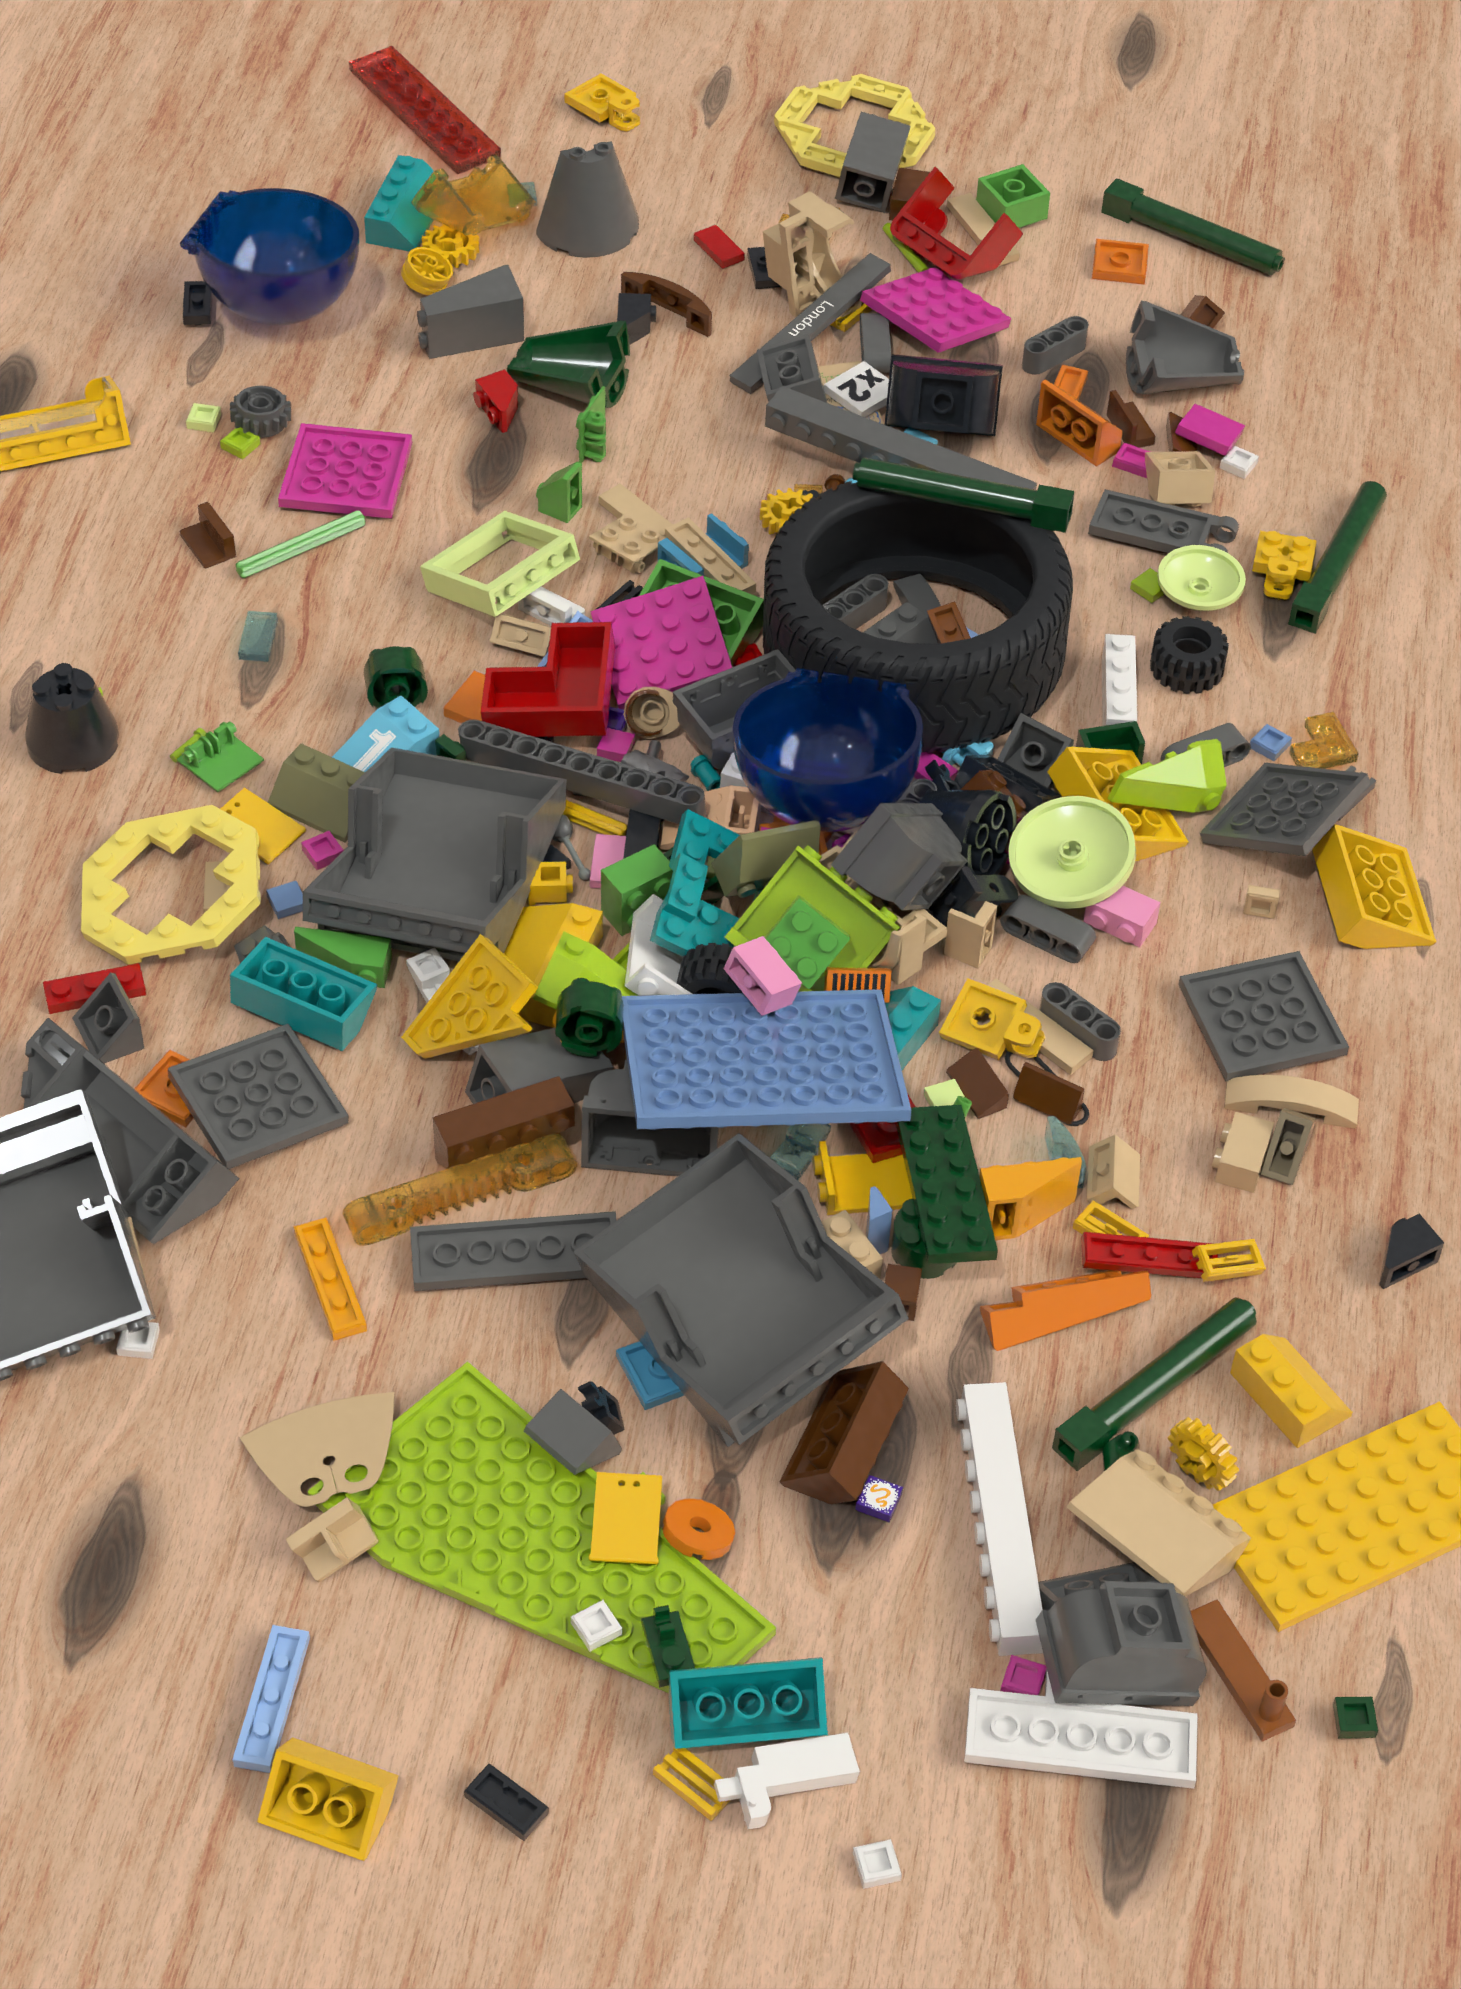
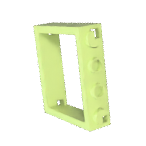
[420,511,580,617]

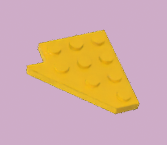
[401,934,538,1059]

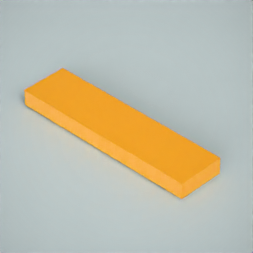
[293,1217,367,1341]

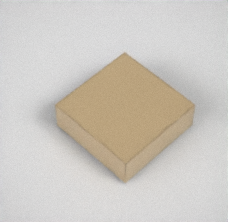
[1243,885,1280,919]

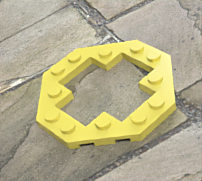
[774,74,935,178]
[81,805,261,965]

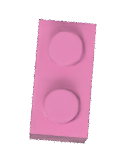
[1083,886,1161,948]
[724,936,802,1016]

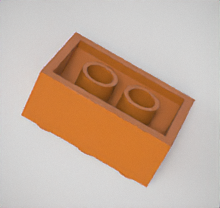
[1036,379,1123,467]

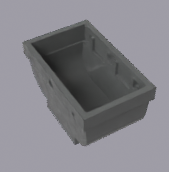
[673,649,818,770]
[831,803,967,911]
[581,1060,719,1176]
[1035,1581,1206,1706]

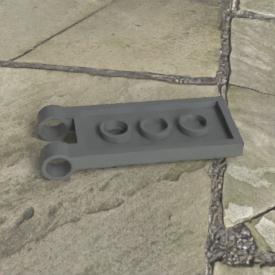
[1088,489,1239,553]

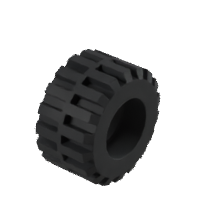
[1150,616,1229,694]
[677,943,743,994]

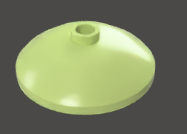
[1157,545,1246,611]

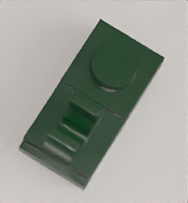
[641,1605,695,1688]

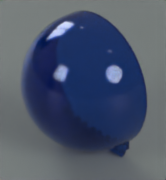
[180,188,359,325]
[732,668,923,832]

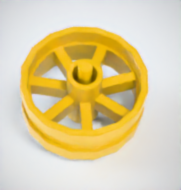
[401,247,453,295]

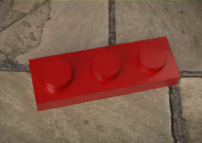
[43,963,146,1014]

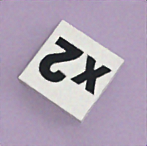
[824,361,889,417]

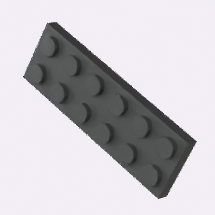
[410,1211,617,1291]

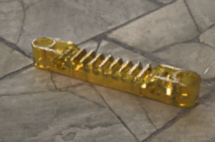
[342,1134,578,1246]

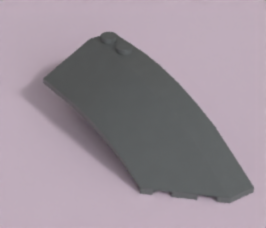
[21,1018,240,1244]

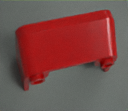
[890,167,1023,280]

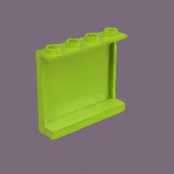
[725,845,900,992]

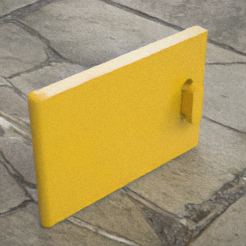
[220,787,306,865]
[588,1472,663,1565]

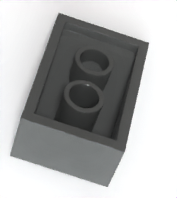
[757,334,827,403]

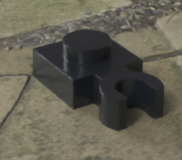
[925,760,960,791]
[578,1381,625,1435]

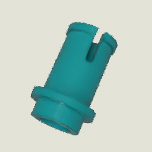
[690,755,721,791]

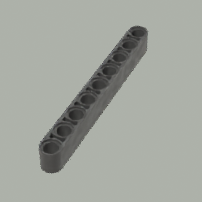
[458,719,707,824]

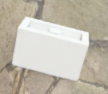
[518,586,585,626]

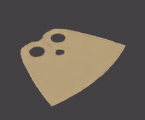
[240,1392,395,1507]

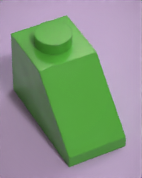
[536,462,582,523]

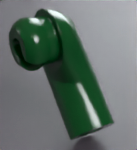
[1102,1431,1139,1471]

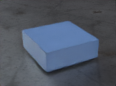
[1250,724,1292,761]
[266,881,303,919]

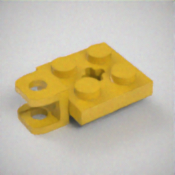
[564,73,640,132]
[1252,530,1317,599]
[939,978,1045,1060]

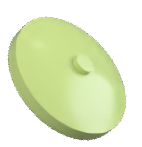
[1009,796,1136,909]

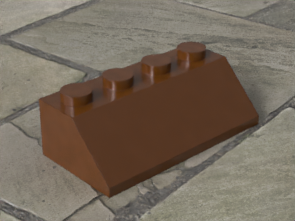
[433,1076,575,1168]
[779,1361,909,1505]

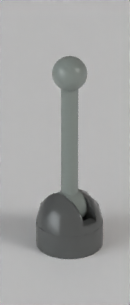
[552,815,591,880]

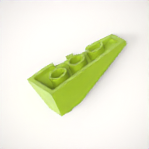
[1108,739,1227,813]
[533,932,639,1010]

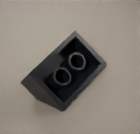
[954,754,1062,813]

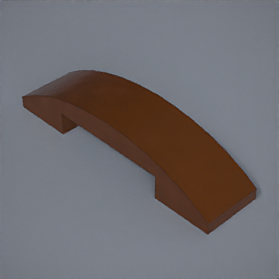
[621,272,712,337]

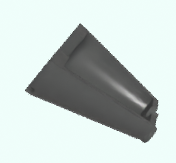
[536,141,639,258]
[1126,300,1244,394]

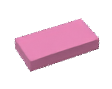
[590,834,626,888]

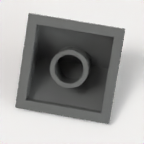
[998,713,1074,790]
[72,972,145,1064]
[524,1389,622,1475]

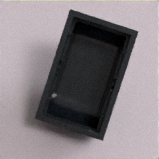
[884,354,1003,436]

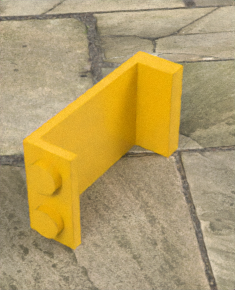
[812,1141,913,1216]

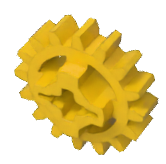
[422,222,480,268]
[759,488,813,535]
[1168,1417,1239,1491]

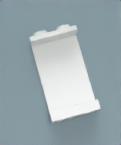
[625,894,692,996]

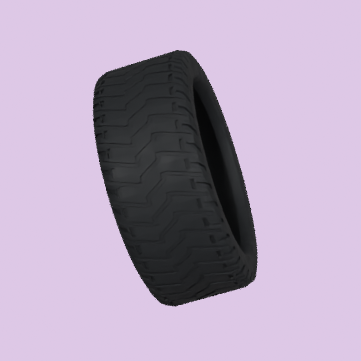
[763,481,1073,753]

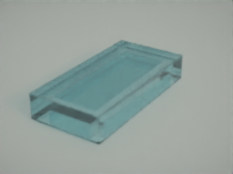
[238,611,278,662]

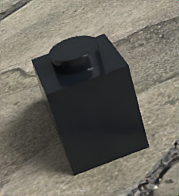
[617,293,656,345]
[1379,1213,1444,1289]

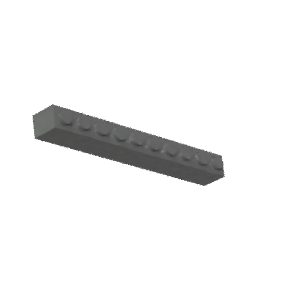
[765,386,1037,490]

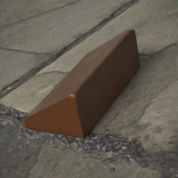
[1166,412,1197,452]
[946,1048,1009,1119]
[1013,1062,1084,1124]

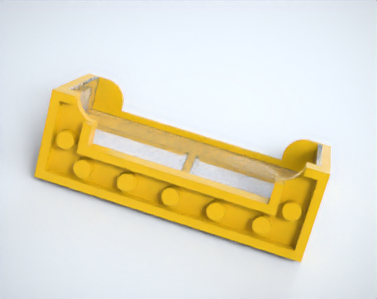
[0,375,131,471]

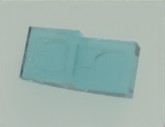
[1044,1116,1087,1188]
[770,1124,831,1180]

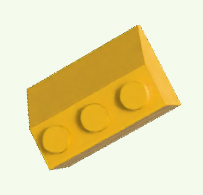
[1230,1334,1353,1448]
[257,1737,399,1861]

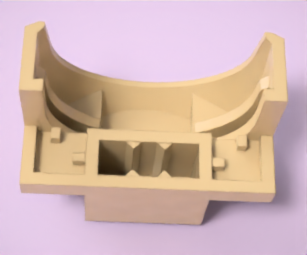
[763,191,862,318]
[819,845,947,985]

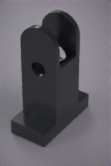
[925,866,1018,927]

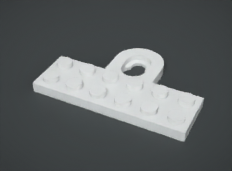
[964,1669,1197,1789]

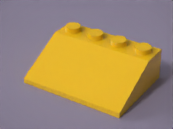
[1047,747,1189,862]
[1312,824,1436,949]
[504,903,603,1028]

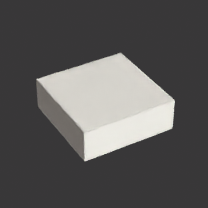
[1220,446,1259,479]
[116,1322,160,1359]
[571,1600,622,1652]
[853,1839,902,1889]

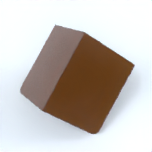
[1180,295,1225,329]
[885,1264,922,1321]

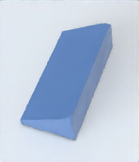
[866,1186,893,1254]

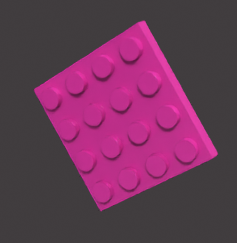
[860,268,1011,353]
[278,423,413,519]
[590,576,732,710]

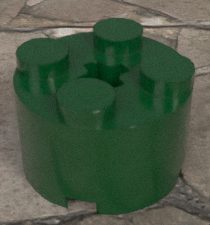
[363,646,428,708]
[555,978,624,1057]
[891,1199,957,1279]

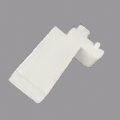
[714,1733,860,1829]

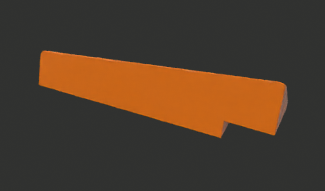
[980,1271,1151,1351]

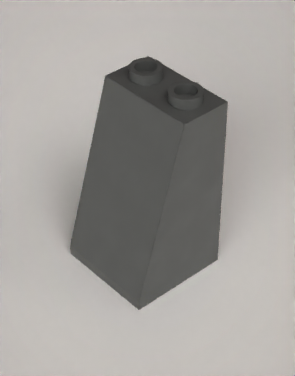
[835,111,911,213]
[417,265,524,359]
[465,1028,613,1104]

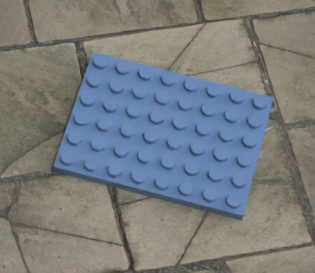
[622,990,911,1130]

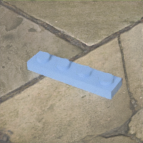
[232,1625,310,1773]

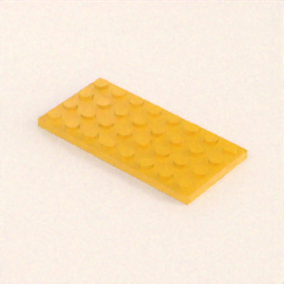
[1212,1401,1461,1632]

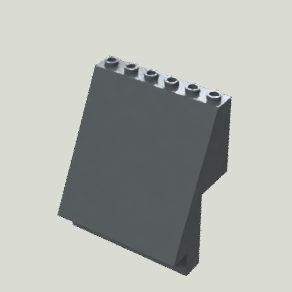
[303,747,567,961]
[0,1089,156,1381]
[573,1133,909,1447]

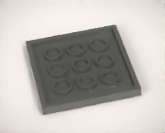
[1200,763,1371,856]
[1178,951,1349,1082]
[168,1024,349,1169]

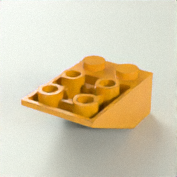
[979,1157,1082,1240]

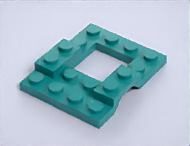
[650,809,762,957]

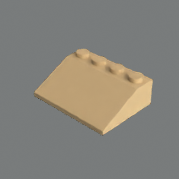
[1066,1449,1251,1597]

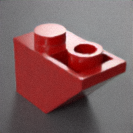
[473,369,518,433]

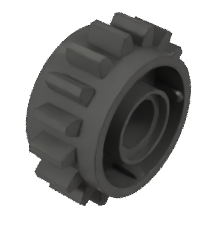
[230,386,291,438]

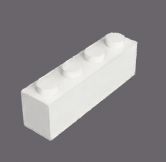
[1102,634,1137,726]

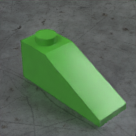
[294,927,392,988]

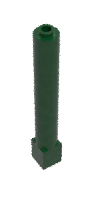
[1101,178,1285,275]
[852,457,1074,533]
[1288,481,1387,634]
[1052,1297,1257,1471]

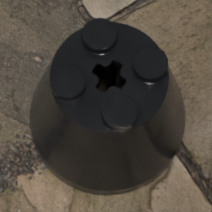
[25,663,118,774]
[919,789,1016,875]

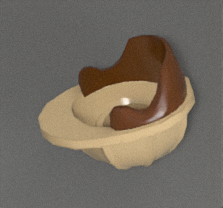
[623,687,680,739]

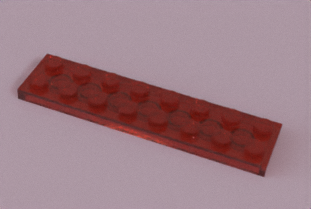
[349,46,501,174]

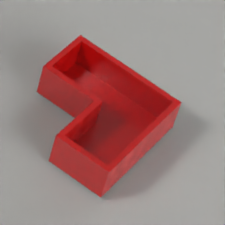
[480,622,615,737]

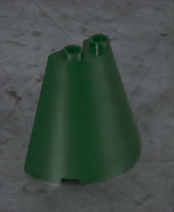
[507,321,630,408]

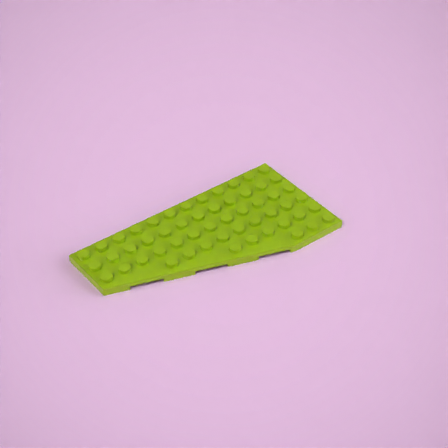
[307,1361,776,1693]

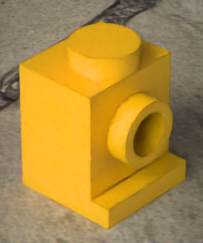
[529,862,573,906]

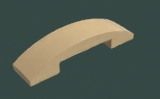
[1224,1075,1359,1129]

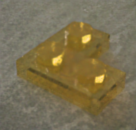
[1289,711,1359,769]

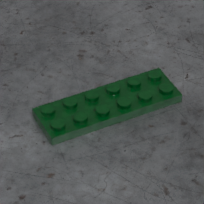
[895,1105,998,1264]

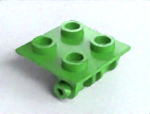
[576,386,606,463]
[177,721,264,792]

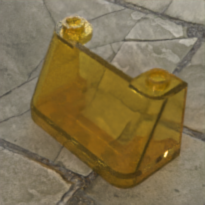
[411,155,536,236]

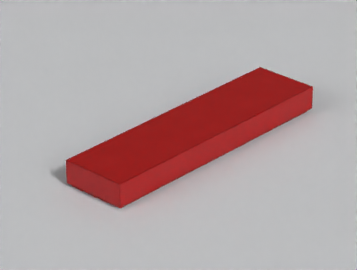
[1081,1232,1219,1278]

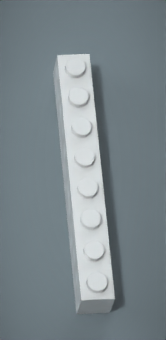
[956,1382,1043,1656]

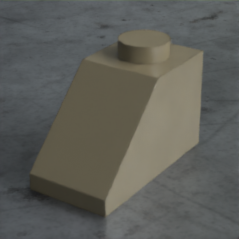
[1260,1108,1317,1185]

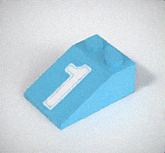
[332,696,440,772]

